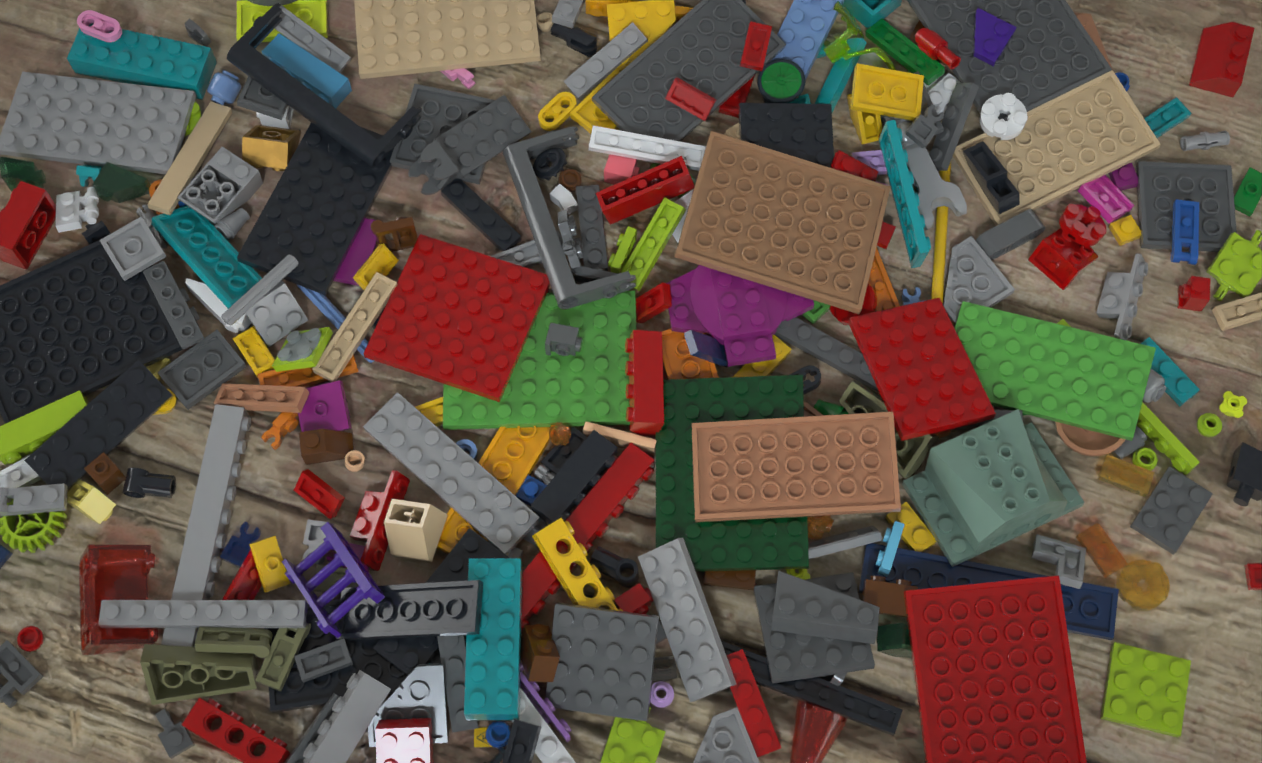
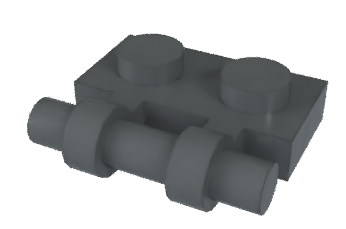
[0,640,44,708]

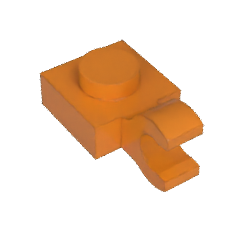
[261,412,299,450]

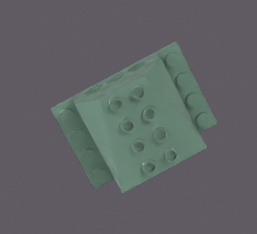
[902,409,1084,567]

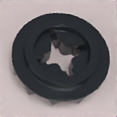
[533,148,567,181]

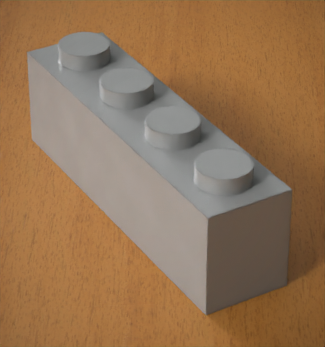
[303,670,391,763]

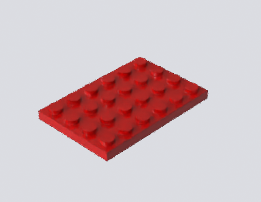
[849,298,996,441]

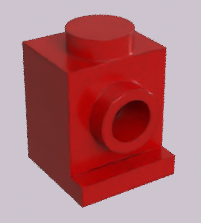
[1177,276,1211,311]
[614,583,654,614]

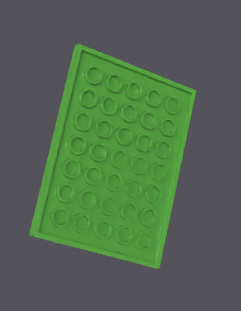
[443,291,636,430]

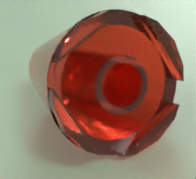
[790,700,848,763]

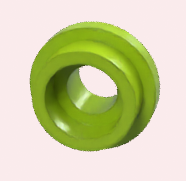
[1197,413,1222,437]
[1132,448,1158,472]

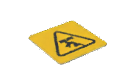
[474,727,492,748]

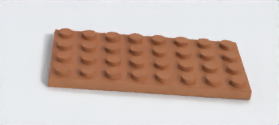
[692,412,901,522]

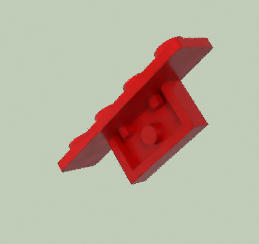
[349,470,410,571]

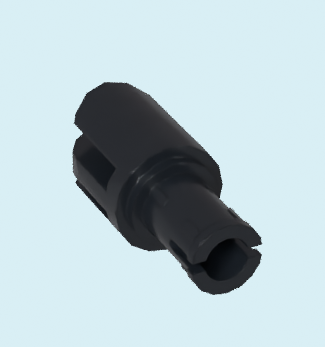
[550,23,597,57]

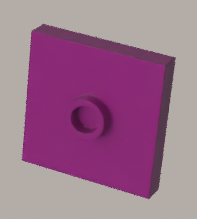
[298,380,352,432]

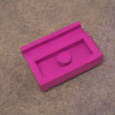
[1078,175,1135,224]

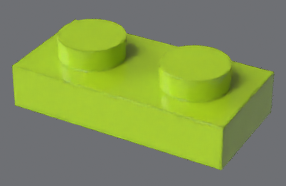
[608,226,637,274]

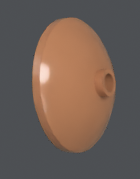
[1055,422,1126,456]

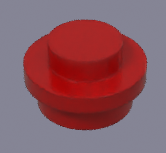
[17,626,44,652]

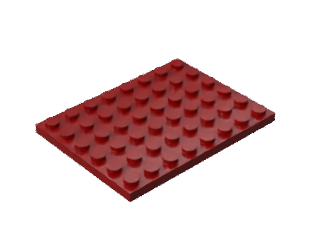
[904,575,1087,763]

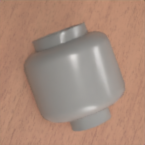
[1143,369,1166,403]

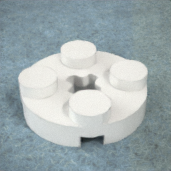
[979,93,1028,140]

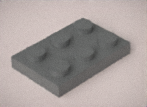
[158,330,247,410]
[1130,466,1213,555]

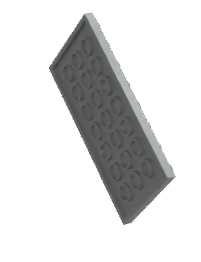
[592,0,786,163]

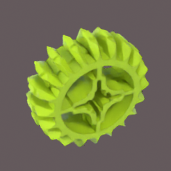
[0,486,67,553]

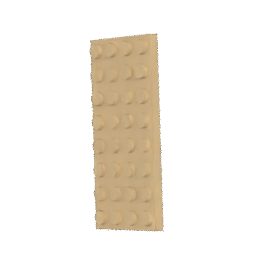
[354,0,541,79]
[953,70,1161,226]

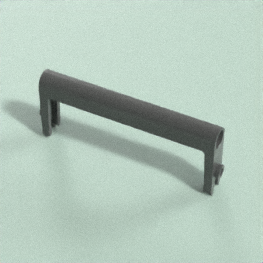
[503,127,636,309]

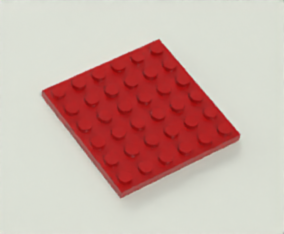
[363,234,550,402]

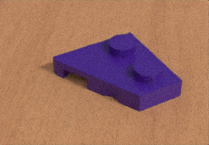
[973,8,1017,67]

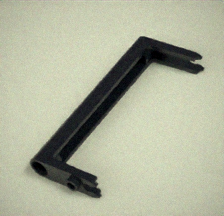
[227,3,422,168]

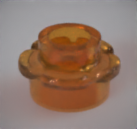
[549,422,571,446]

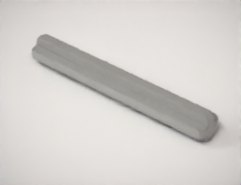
[221,255,299,326]

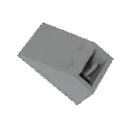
[177,147,263,224]

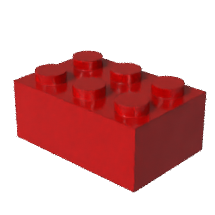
[0,181,56,270]

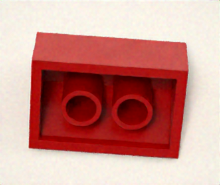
[1189,22,1255,98]

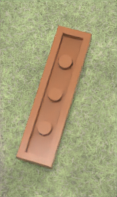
[214,383,309,413]

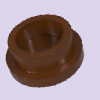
[558,169,581,192]

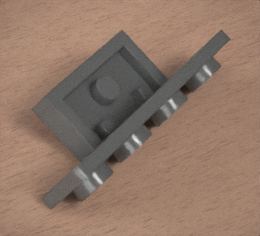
[143,261,204,349]

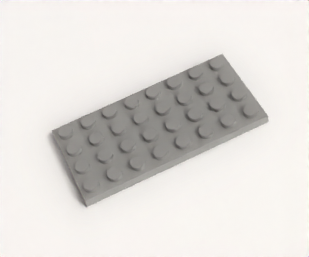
[0,72,196,174]

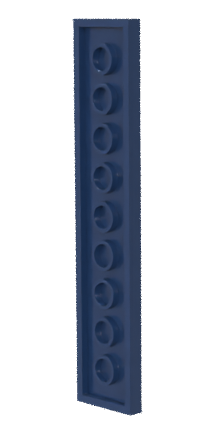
[858,543,1119,640]

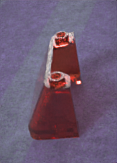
[79,544,158,655]

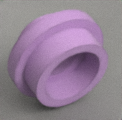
[650,681,674,708]

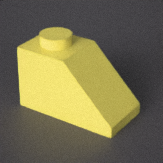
[67,480,116,524]

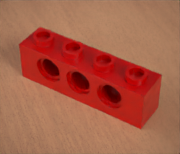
[182,698,290,763]

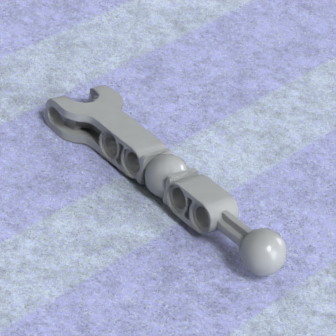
[857,49,967,230]

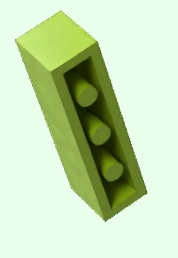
[0,390,89,465]

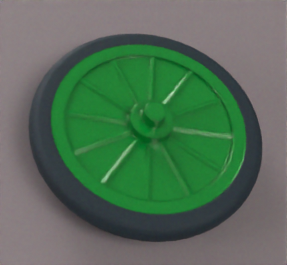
[757,59,806,103]

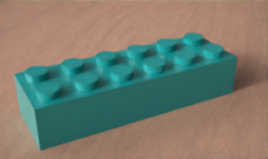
[67,24,217,100]
[464,558,522,720]

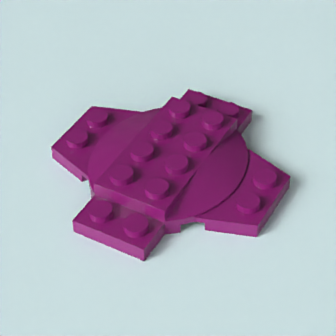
[667,265,814,367]

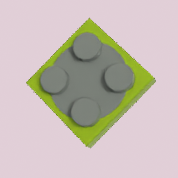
[272,327,333,372]

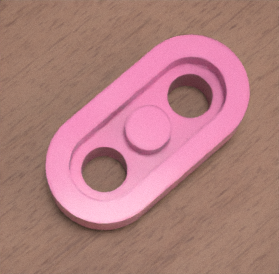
[77,10,122,42]

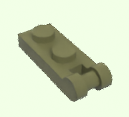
[255,622,311,691]
[195,626,273,658]

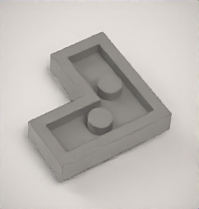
[1032,534,1086,589]

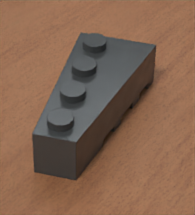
[771,571,880,644]

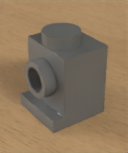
[545,323,583,356]

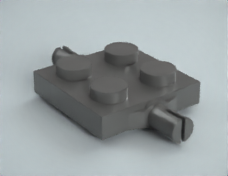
[558,210,584,269]

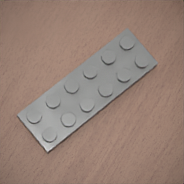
[638,538,737,702]

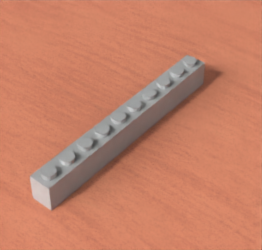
[161,404,251,647]

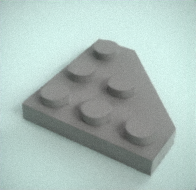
[943,236,1015,327]
[693,707,759,763]

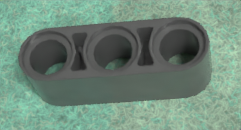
[976,209,1046,260]

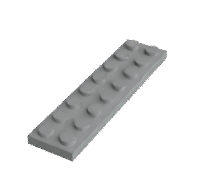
[363,392,540,555]

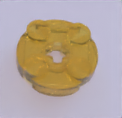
[1116,560,1170,611]

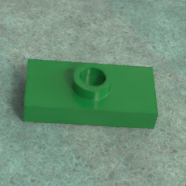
[1234,167,1262,217]

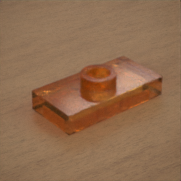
[1076,523,1128,579]

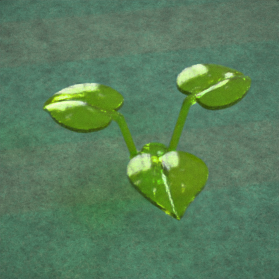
[823,1,896,70]

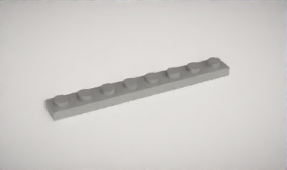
[98,600,308,628]

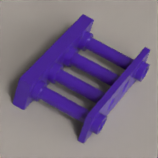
[282,522,385,638]

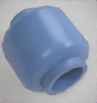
[207,70,241,105]

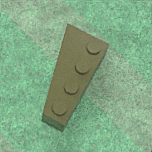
[839,381,939,478]
[140,644,259,705]

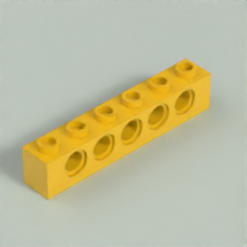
[532,518,623,611]

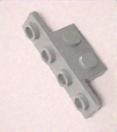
[1096,253,1148,341]

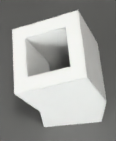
[550,184,578,215]

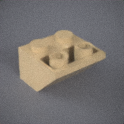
[384,499,447,562]

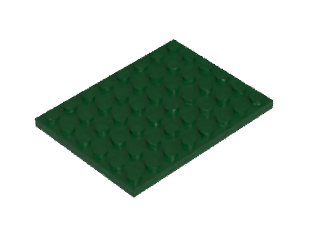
[656,375,809,572]

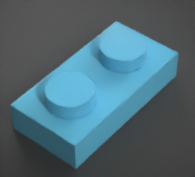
[875,521,905,577]

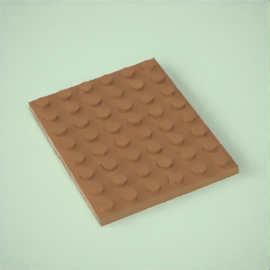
[674,131,891,314]

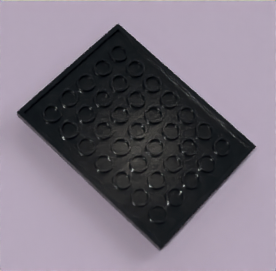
[0,240,184,424]

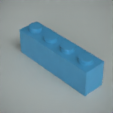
[262,33,352,108]

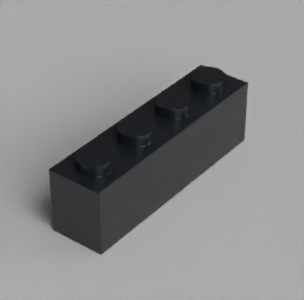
[531,430,618,525]

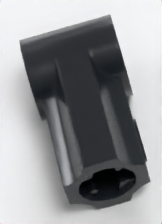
[122,468,176,498]
[589,546,639,587]

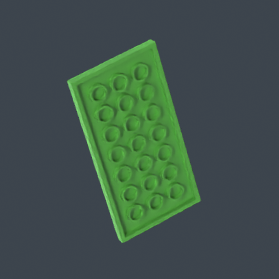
[955,301,1156,441]

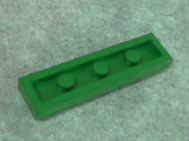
[865,19,945,86]

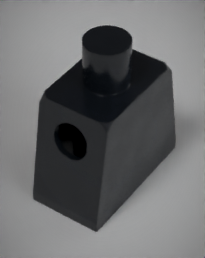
[1226,442,1262,506]

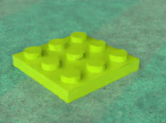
[1100,642,1191,738]

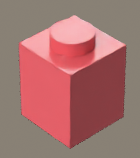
[604,154,640,185]

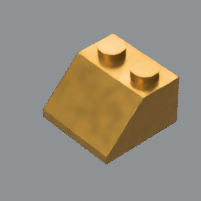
[242,125,301,171]

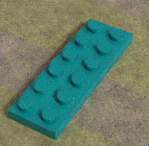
[879,120,931,268]
[151,206,262,309]

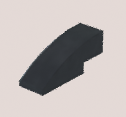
[963,141,1020,214]

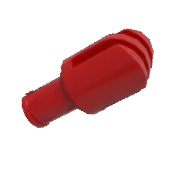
[915,28,961,70]

